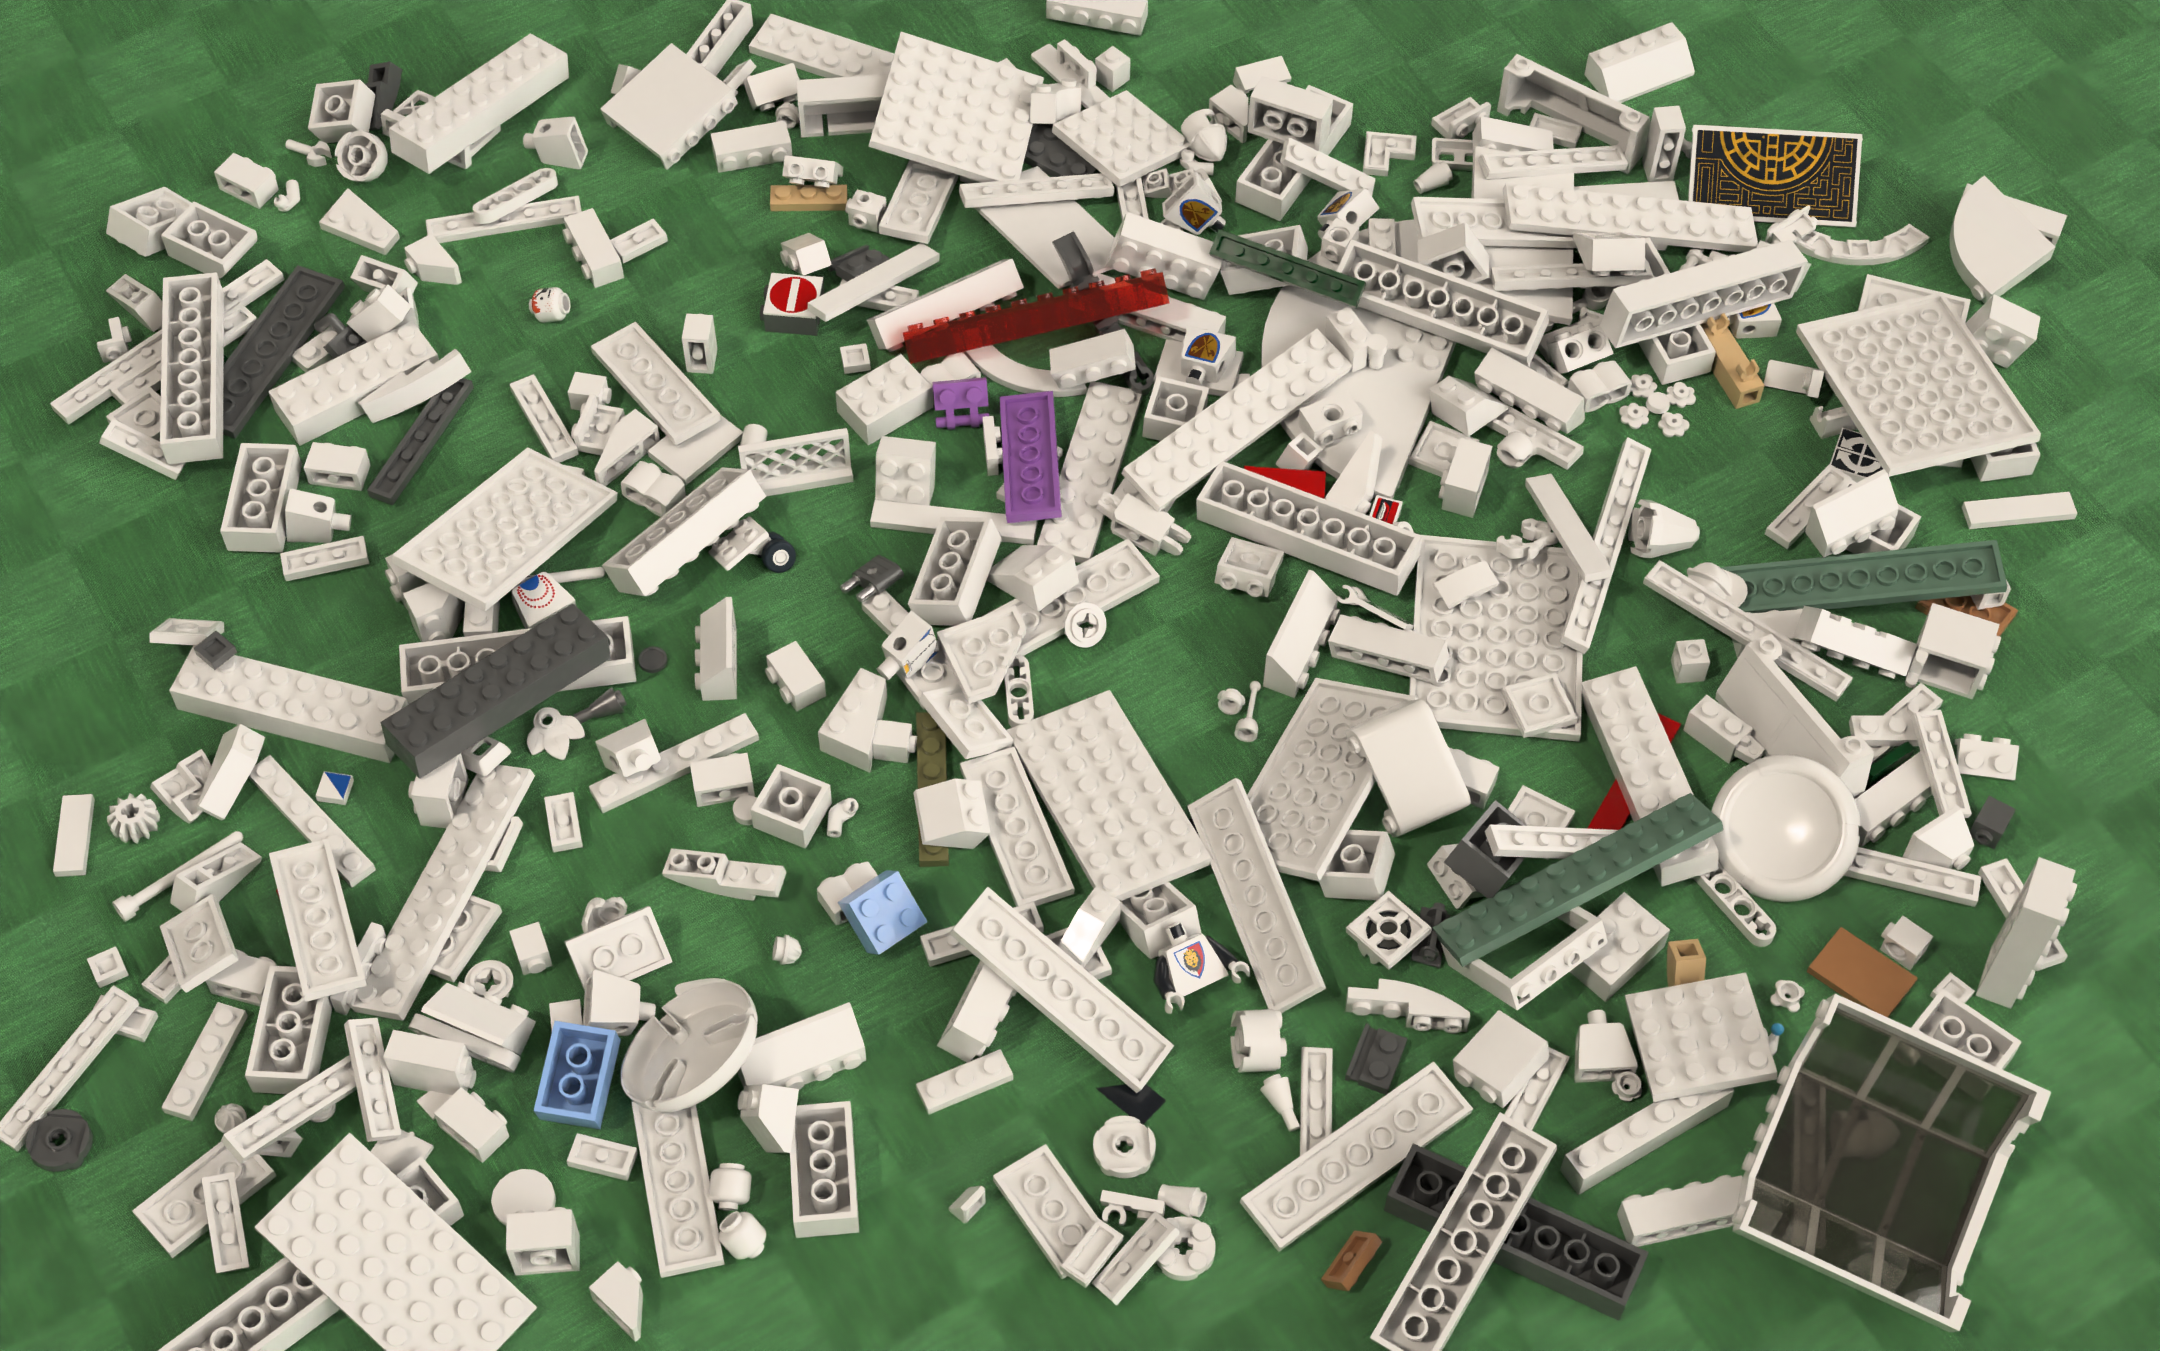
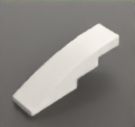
[358,349,471,423]

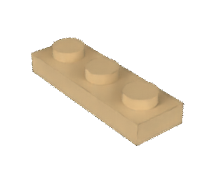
[770,185,848,211]

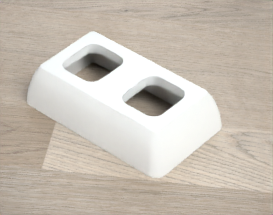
[1432,138,1473,171]
[461,736,511,776]

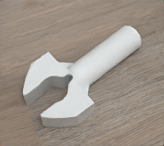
[285,139,332,167]

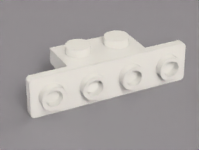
[1031,39,1110,109]

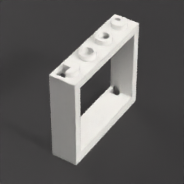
[1441,906,1608,1010]

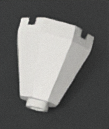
[1628,499,1700,558]

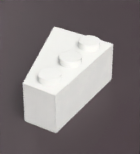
[818,668,887,773]

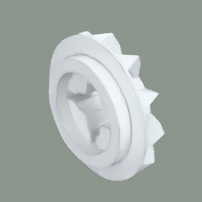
[1063,602,1106,647]
[464,960,514,999]

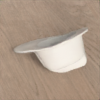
[1687,562,1748,607]

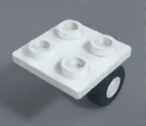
[708,517,796,573]

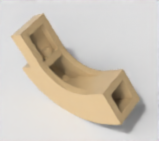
[1667,939,1706,987]

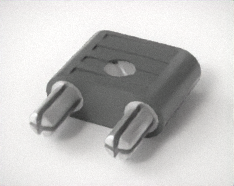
[840,554,904,602]

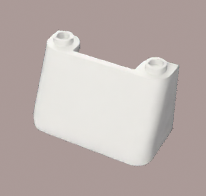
[1345,699,1471,837]

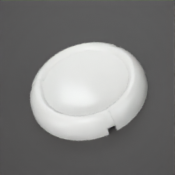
[1711,755,1861,902]
[621,981,758,1112]

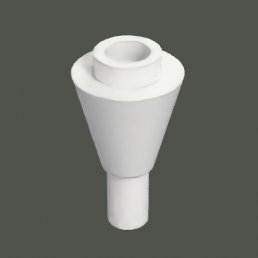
[1260,1074,1300,1132]

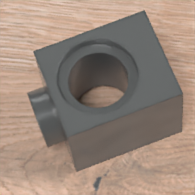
[1970,796,2016,849]

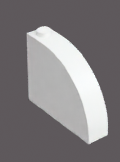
[1950,175,2055,304]

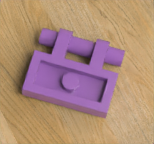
[932,377,989,430]

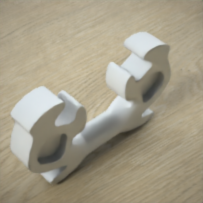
[1495,518,1558,561]

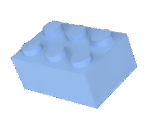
[534,1021,621,1130]

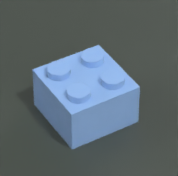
[838,870,927,955]

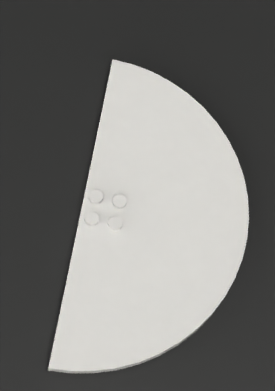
[1261,220,1456,499]

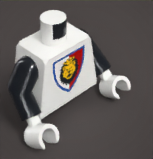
[1153,922,1250,1014]

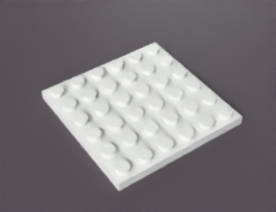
[868,32,1044,183]

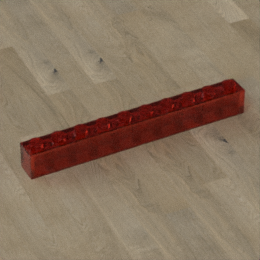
[903,268,1170,364]

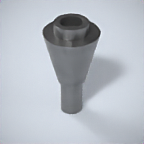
[573,687,627,724]

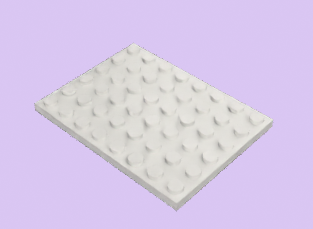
[1796,292,2041,477]
[1409,535,1583,742]

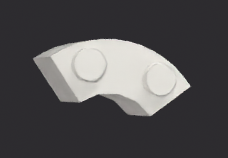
[1030,78,1081,124]

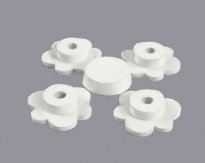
[1619,374,1696,437]

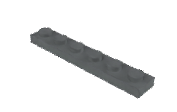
[367,378,474,505]

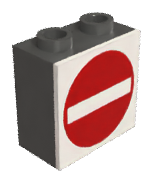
[760,273,825,336]

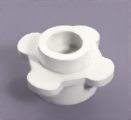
[1770,980,1805,1012]

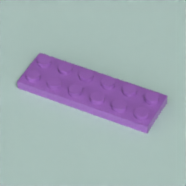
[1000,391,1062,523]

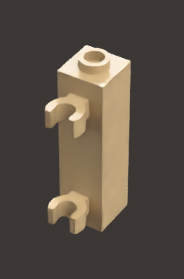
[1700,313,1765,409]

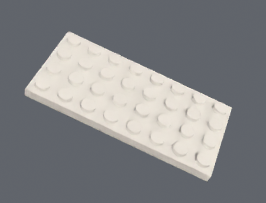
[392,448,618,612]
[1247,678,1417,881]
[1006,690,1212,901]
[255,1133,537,1351]

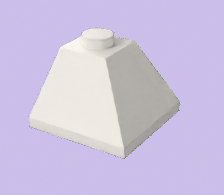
[1903,805,1974,870]

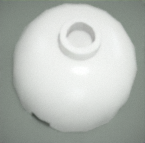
[335,130,388,182]

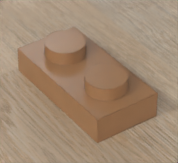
[1321,1230,1382,1291]

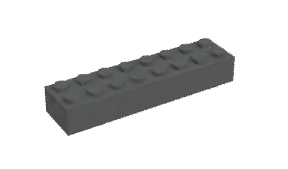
[380,603,611,779]
[1384,1143,1649,1321]

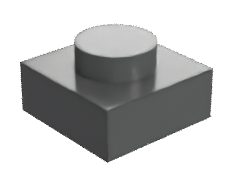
[194,631,237,670]

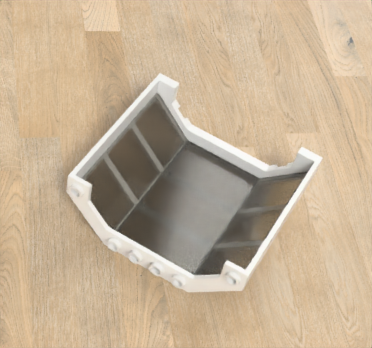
[1732,994,2051,1333]

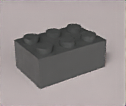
[1444,800,1527,898]

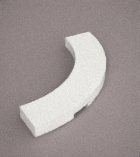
[1793,224,1930,266]
[955,327,1087,397]

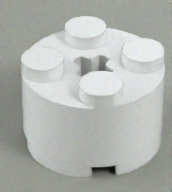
[1230,1009,1287,1073]

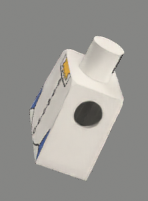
[876,611,940,680]

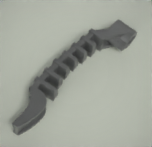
[1052,231,1154,396]

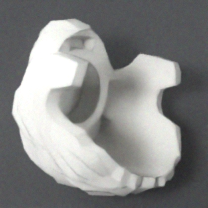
[581,897,627,933]

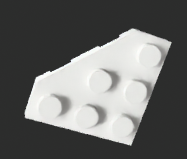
[937,605,1026,704]

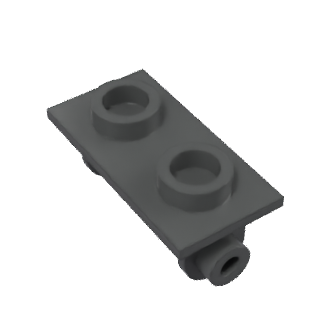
[1411,903,1451,968]

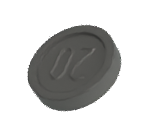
[638,646,667,673]

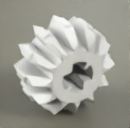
[107,793,160,844]

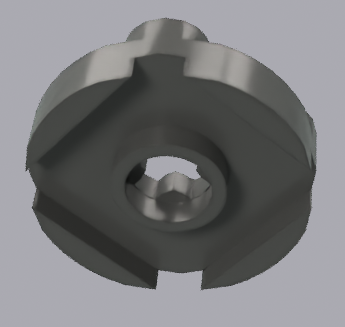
[26,1109,93,1172]

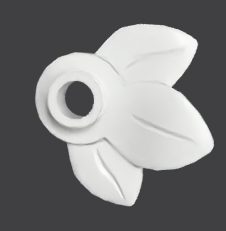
[527,707,585,760]

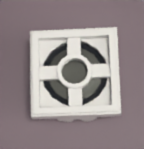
[1346,891,1432,970]

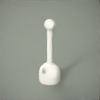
[1234,681,1261,742]

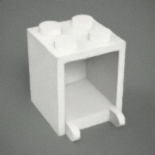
[1905,603,2001,699]

